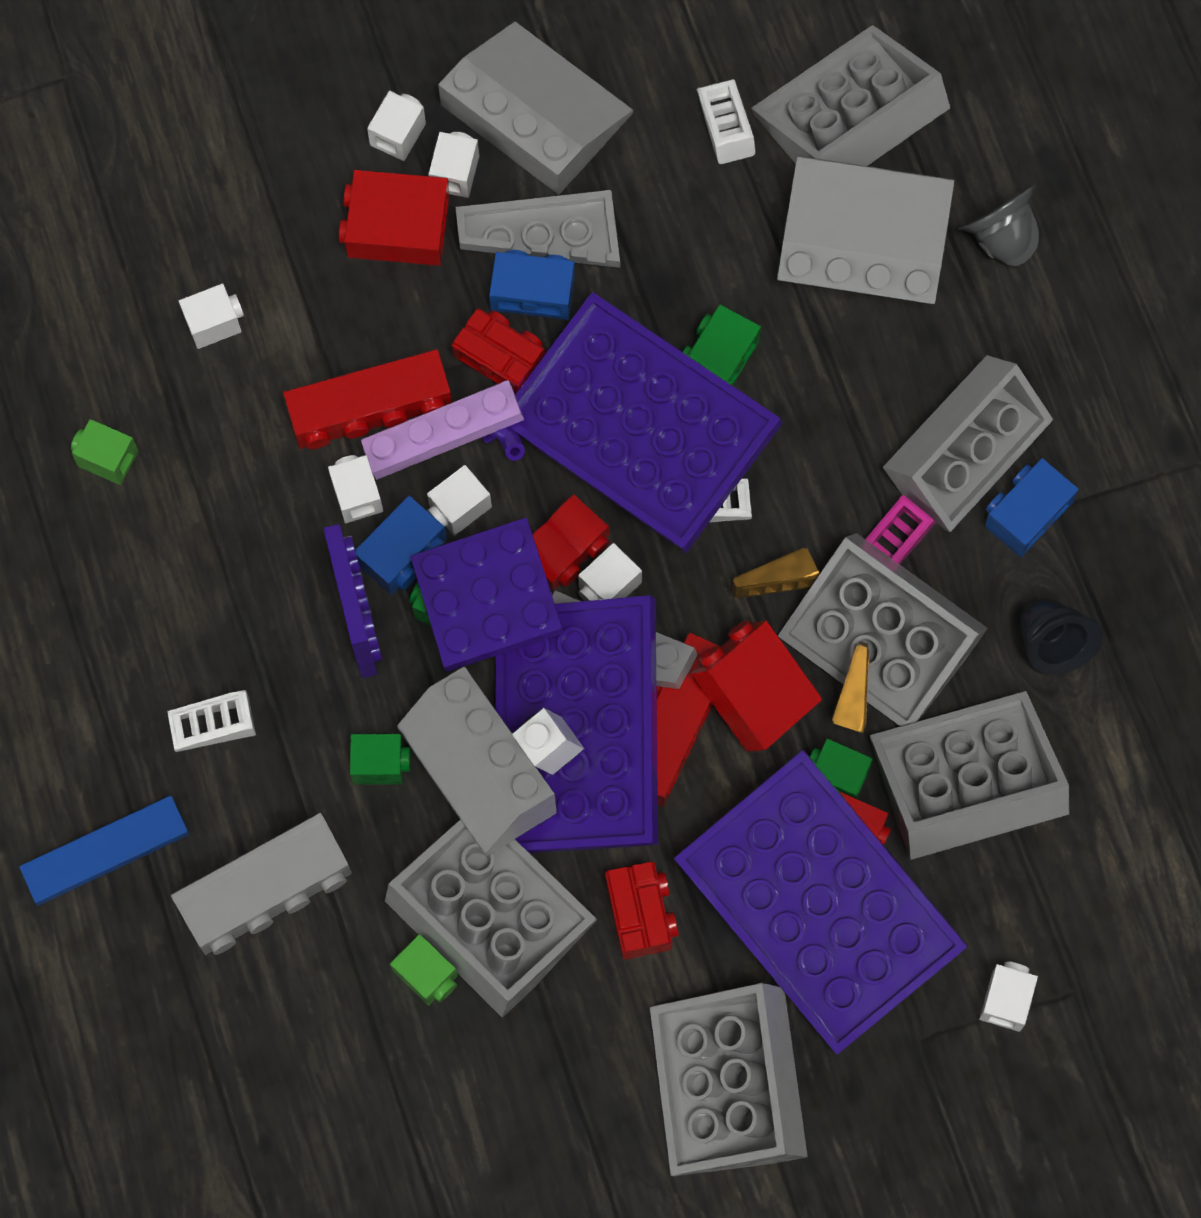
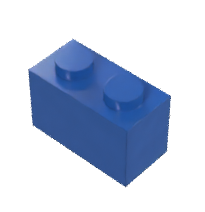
[489,250,575,320]
[985,458,1079,558]
[355,496,447,596]

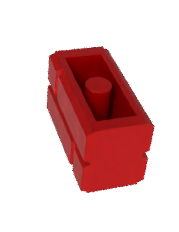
[452,308,545,394]
[605,862,679,960]

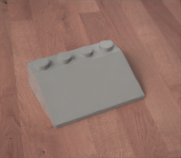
[438,22,633,195]
[751,25,950,166]
[777,156,955,304]
[778,533,988,726]
[870,691,1069,860]
[385,820,597,1018]
[650,983,808,1176]

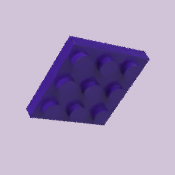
[410,517,564,672]
[324,524,382,679]

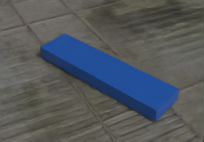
[19,796,190,906]

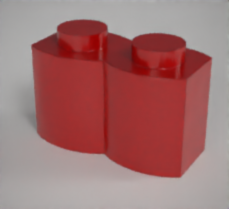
[533,494,610,591]

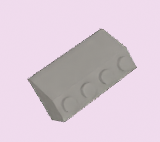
[883,355,1053,532]
[397,667,556,856]
[171,813,352,955]

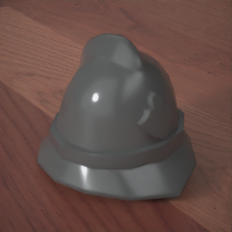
[958,184,1039,266]

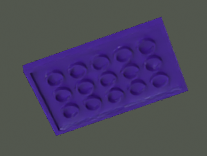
[508,292,783,553]
[496,595,658,853]
[674,750,968,1055]

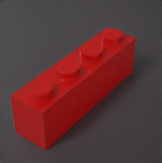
[283,349,452,449]
[657,632,721,807]

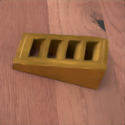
[732,548,820,599]
[832,641,869,733]

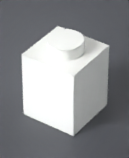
[367,91,426,161]
[429,132,479,198]
[178,283,244,349]
[328,455,383,523]
[427,465,492,536]
[578,543,642,601]
[512,708,584,775]
[979,962,1038,1032]

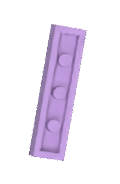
[361,380,524,480]

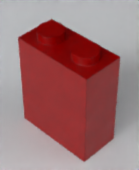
[339,170,450,266]
[691,620,822,752]

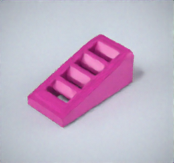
[865,495,936,564]

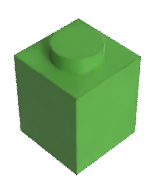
[71,419,139,485]
[390,934,458,1006]

